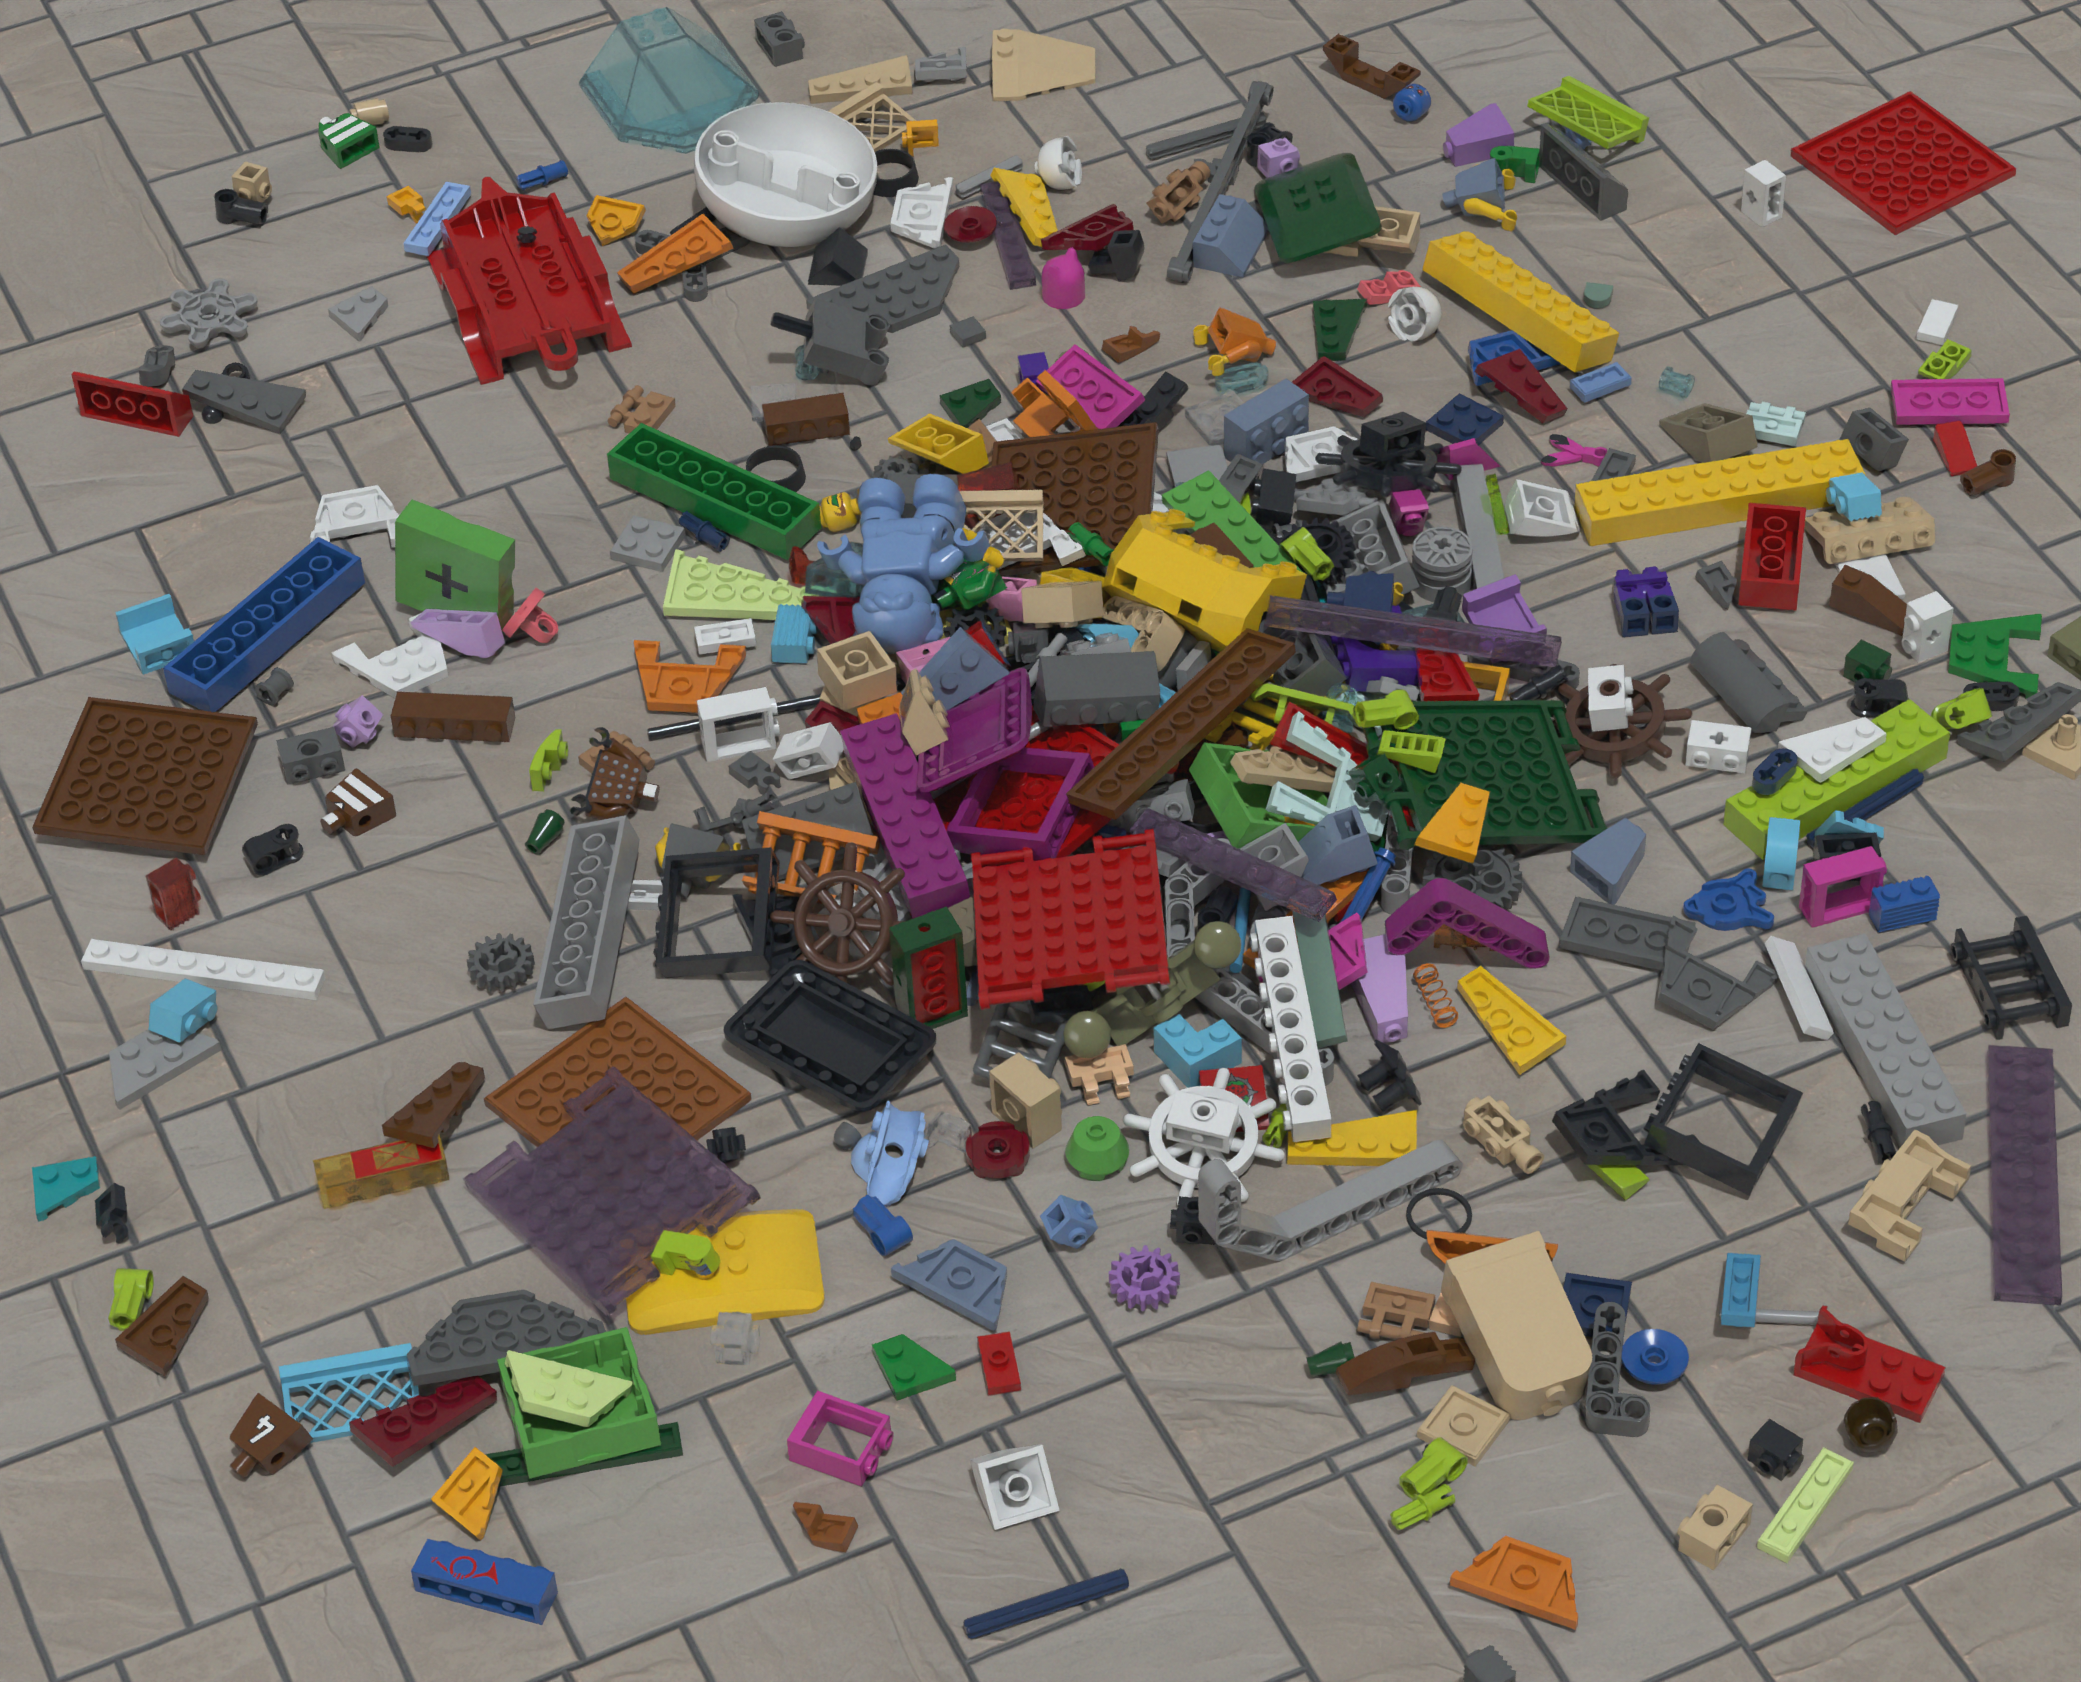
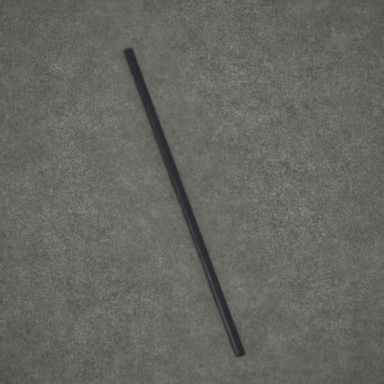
[647,650,1061,740]

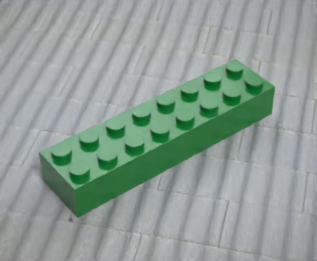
[607,423,821,560]

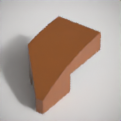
[1102,326,1161,363]
[793,1502,858,1553]

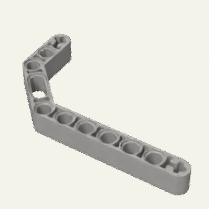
[1165,838,1334,1086]
[1198,1140,1463,1261]

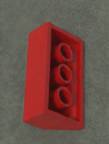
[71,371,193,437]

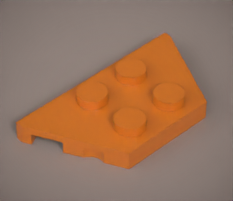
[1450,1536,1578,1630]

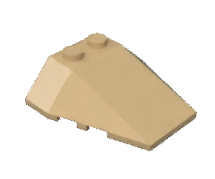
[992,29,1095,101]

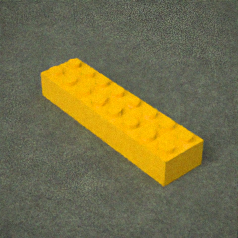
[1422,231,1619,372]

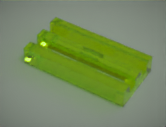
[1485,473,1509,535]

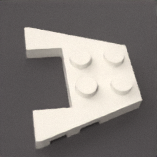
[310,485,399,547]
[979,513,1086,601]
[331,613,448,698]

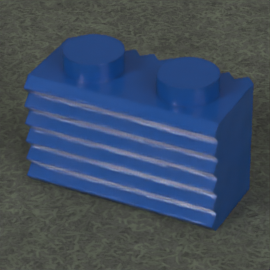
[1869,875,1940,932]

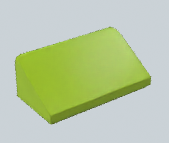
[1587,1165,1650,1201]

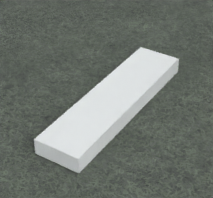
[1765,936,1834,1040]

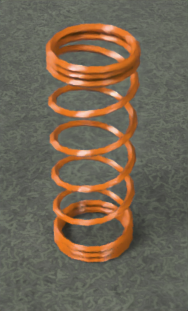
[1413,963,1459,1028]

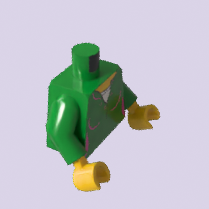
[933,528,1007,610]

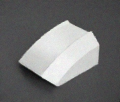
[1504,479,1580,537]

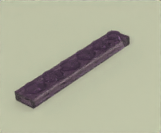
[980,181,1036,290]

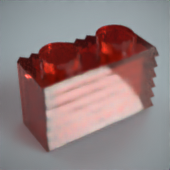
[145,857,201,930]

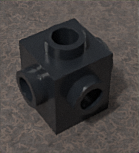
[1170,1196,1216,1245]

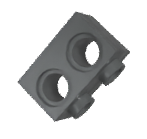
[754,11,805,67]

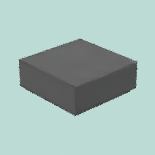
[949,316,986,347]

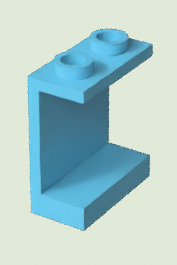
[115,594,194,675]

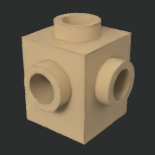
[231,162,272,202]

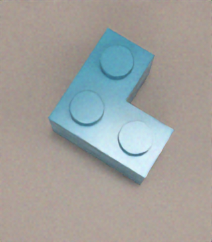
[1153,1014,1242,1088]

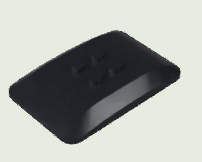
[723,960,937,1112]

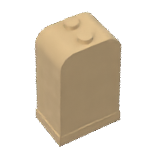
[1441,1231,1592,1420]

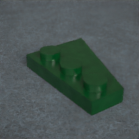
[1313,299,1367,361]

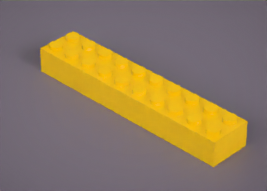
[1574,439,1866,546]

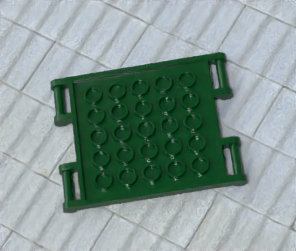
[1353,700,1608,850]

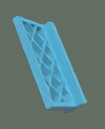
[278,1343,419,1443]

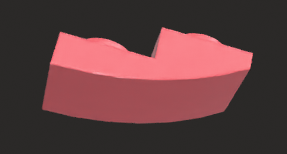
[1357,270,1421,305]

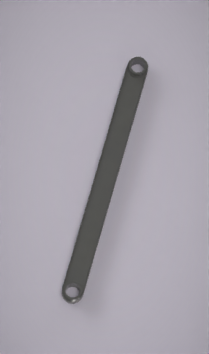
[1167,81,1274,283]

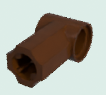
[1960,449,2016,496]

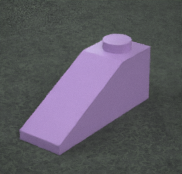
[411,609,505,658]

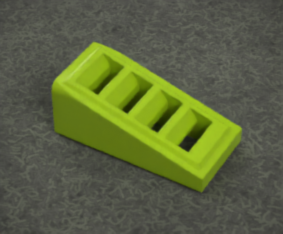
[1377,730,1446,773]

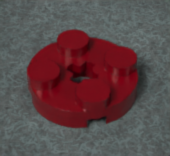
[966,1121,1030,1178]

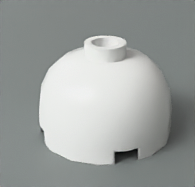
[1035,136,1082,190]
[1388,287,1442,342]

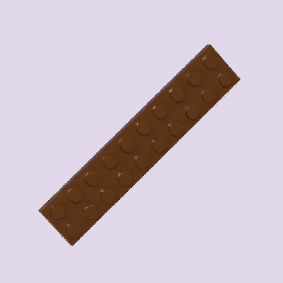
[1066,628,1296,820]

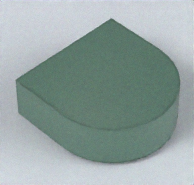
[1584,282,1613,308]

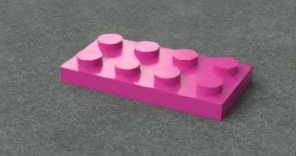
[1036,344,1146,429]
[1891,378,2010,425]

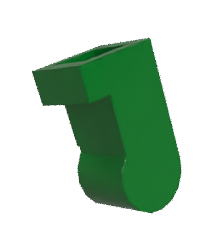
[1490,146,1540,183]

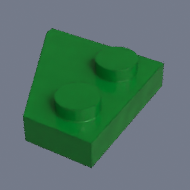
[872,1334,956,1401]

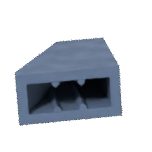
[1570,817,1646,905]

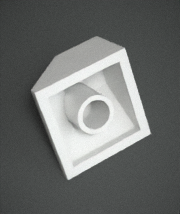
[970,1444,1060,1530]

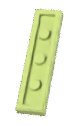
[1757,1447,1854,1564]

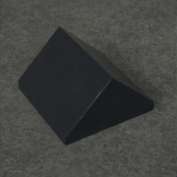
[808,227,868,286]

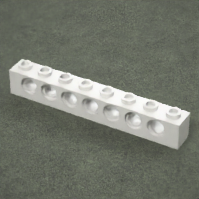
[1250,916,1331,1142]

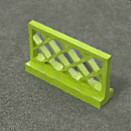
[1527,76,1649,149]

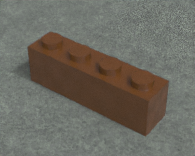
[391,692,516,742]

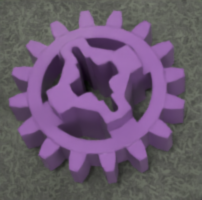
[1108,1245,1180,1311]

